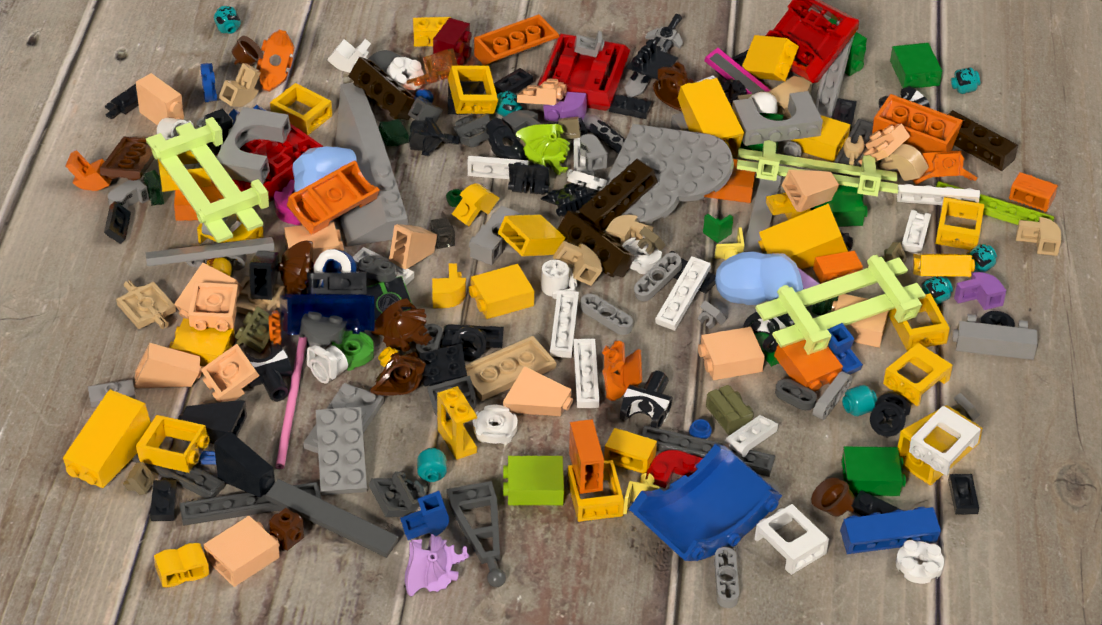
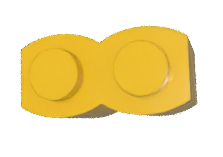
[154,543,209,588]

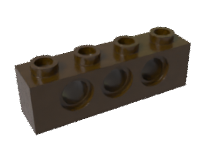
[348,57,416,120]
[947,110,1018,171]
[578,159,658,231]
[557,210,636,278]

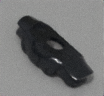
[486,118,529,161]

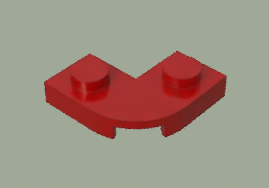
[646,450,703,488]

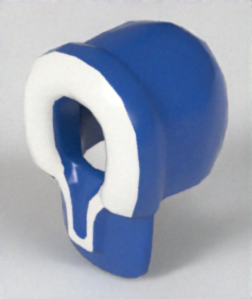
[311,249,356,303]

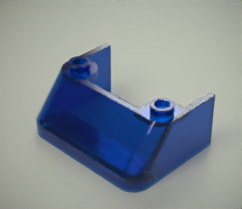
[280,294,375,335]

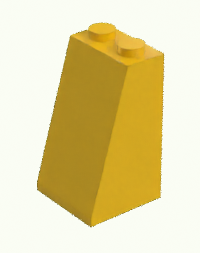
[678,78,744,157]
[758,204,848,269]
[63,389,151,488]
[898,405,983,486]

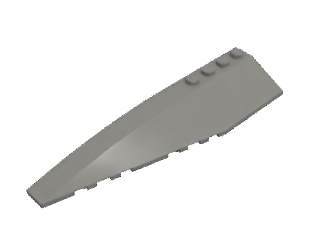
[335,83,408,247]

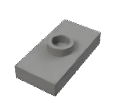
[88,380,136,408]

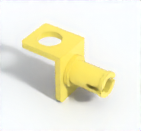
[714,227,744,260]
[623,473,660,515]

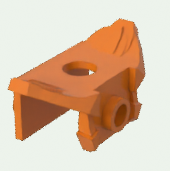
[256,29,295,92]
[912,151,978,185]
[602,341,642,401]

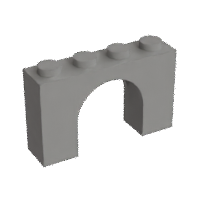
[732,91,823,146]
[215,107,291,184]

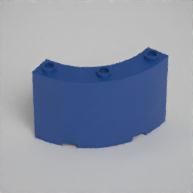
[629,444,782,561]

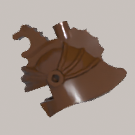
[653,61,694,111]
[277,240,314,306]
[371,298,432,352]
[370,352,425,396]

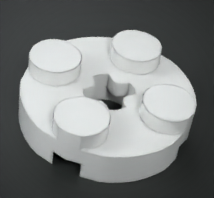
[386,57,425,94]
[566,169,607,191]
[622,237,662,274]
[473,405,518,444]
[896,540,944,584]

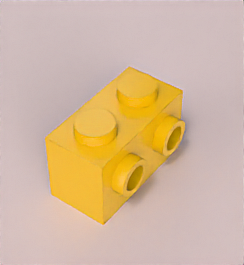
[413,17,451,47]
[604,428,657,474]

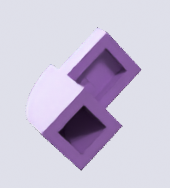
[543,92,587,121]
[954,272,1006,310]

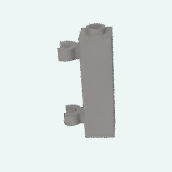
[952,314,1037,360]

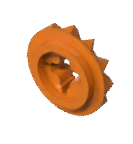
[269,310,282,345]

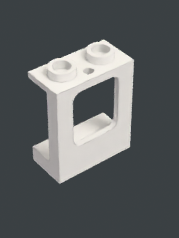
[909,406,981,476]
[754,504,829,575]

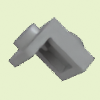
[574,31,605,57]

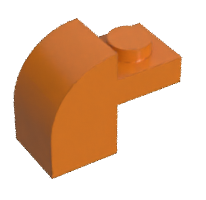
[66,150,112,191]

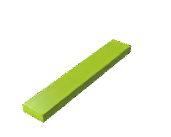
[935,181,1054,225]

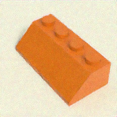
[474,14,559,66]
[872,94,963,153]

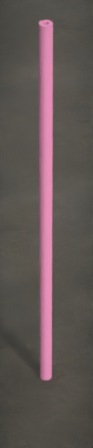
[275,286,315,469]

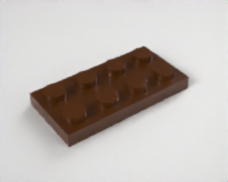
[100,136,155,181]

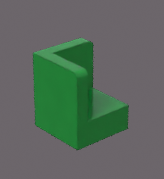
[703,214,734,243]

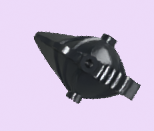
[409,117,460,156]

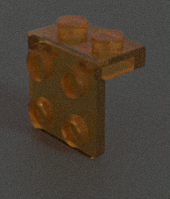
[406,48,458,87]

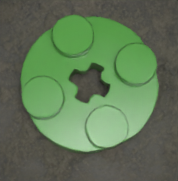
[331,331,374,371]

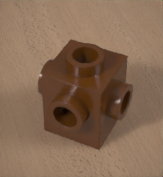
[269,508,304,551]

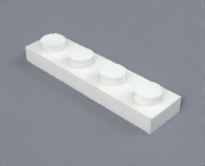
[897,184,980,205]
[655,256,711,331]
[550,290,579,358]
[573,339,599,408]

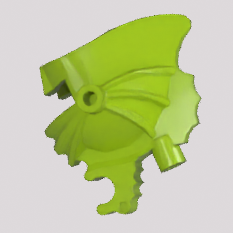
[516,124,570,175]

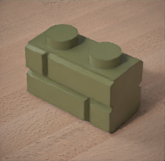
[706,385,754,435]

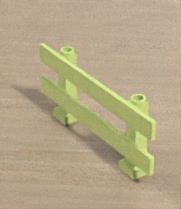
[146,117,269,243]
[736,140,898,197]
[755,255,926,355]

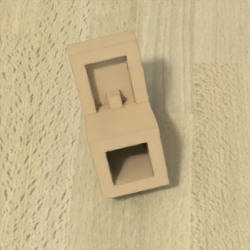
[218,63,261,107]
[878,144,929,181]
[606,215,653,245]
[1016,217,1061,256]
[553,241,602,286]

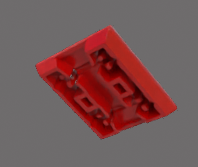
[766,0,859,83]
[537,33,630,111]
[215,123,324,202]

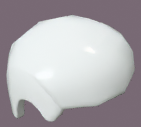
[749,92,777,114]

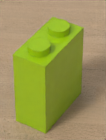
[503,456,564,506]

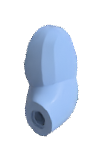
[292,146,357,222]
[715,251,804,305]

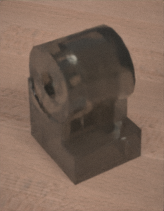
[430,217,455,249]

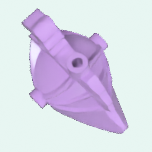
[405,534,469,597]

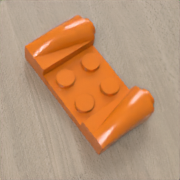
[287,160,380,235]

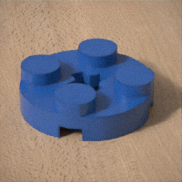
[200,63,217,103]

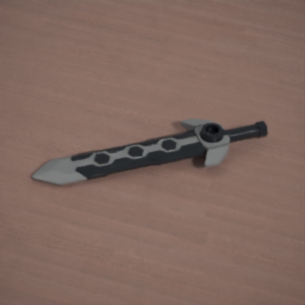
[625,14,683,98]
[583,114,626,154]

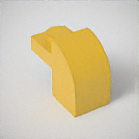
[452,183,500,226]
[766,192,811,220]
[432,263,466,309]

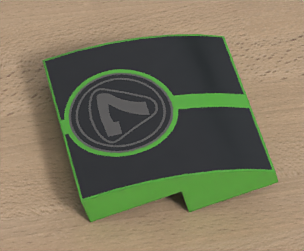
[363,276,412,325]

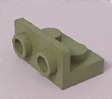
[234,307,271,354]

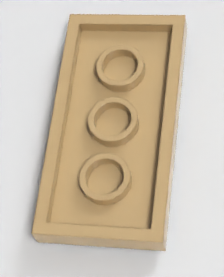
[465,336,556,401]

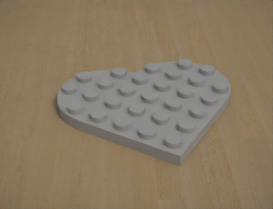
[606,124,734,226]

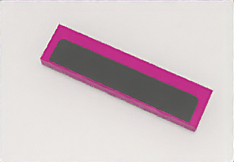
[704,48,770,95]

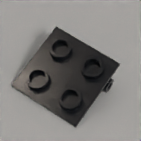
[627,39,678,80]
[508,162,550,195]
[540,183,595,217]
[419,343,467,386]

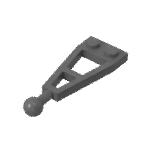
[447,481,506,587]

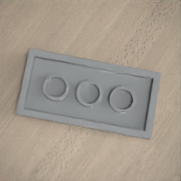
[303,383,384,453]
[316,407,367,495]

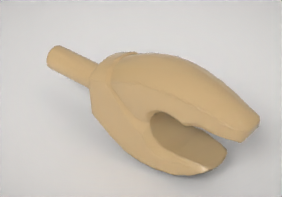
[843,135,864,165]

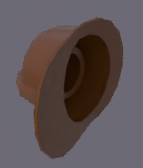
[231,36,263,66]
[811,478,854,517]

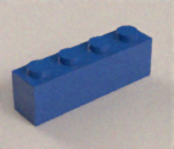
[840,507,941,554]

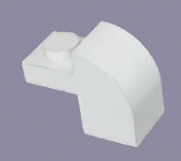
[327,39,371,73]

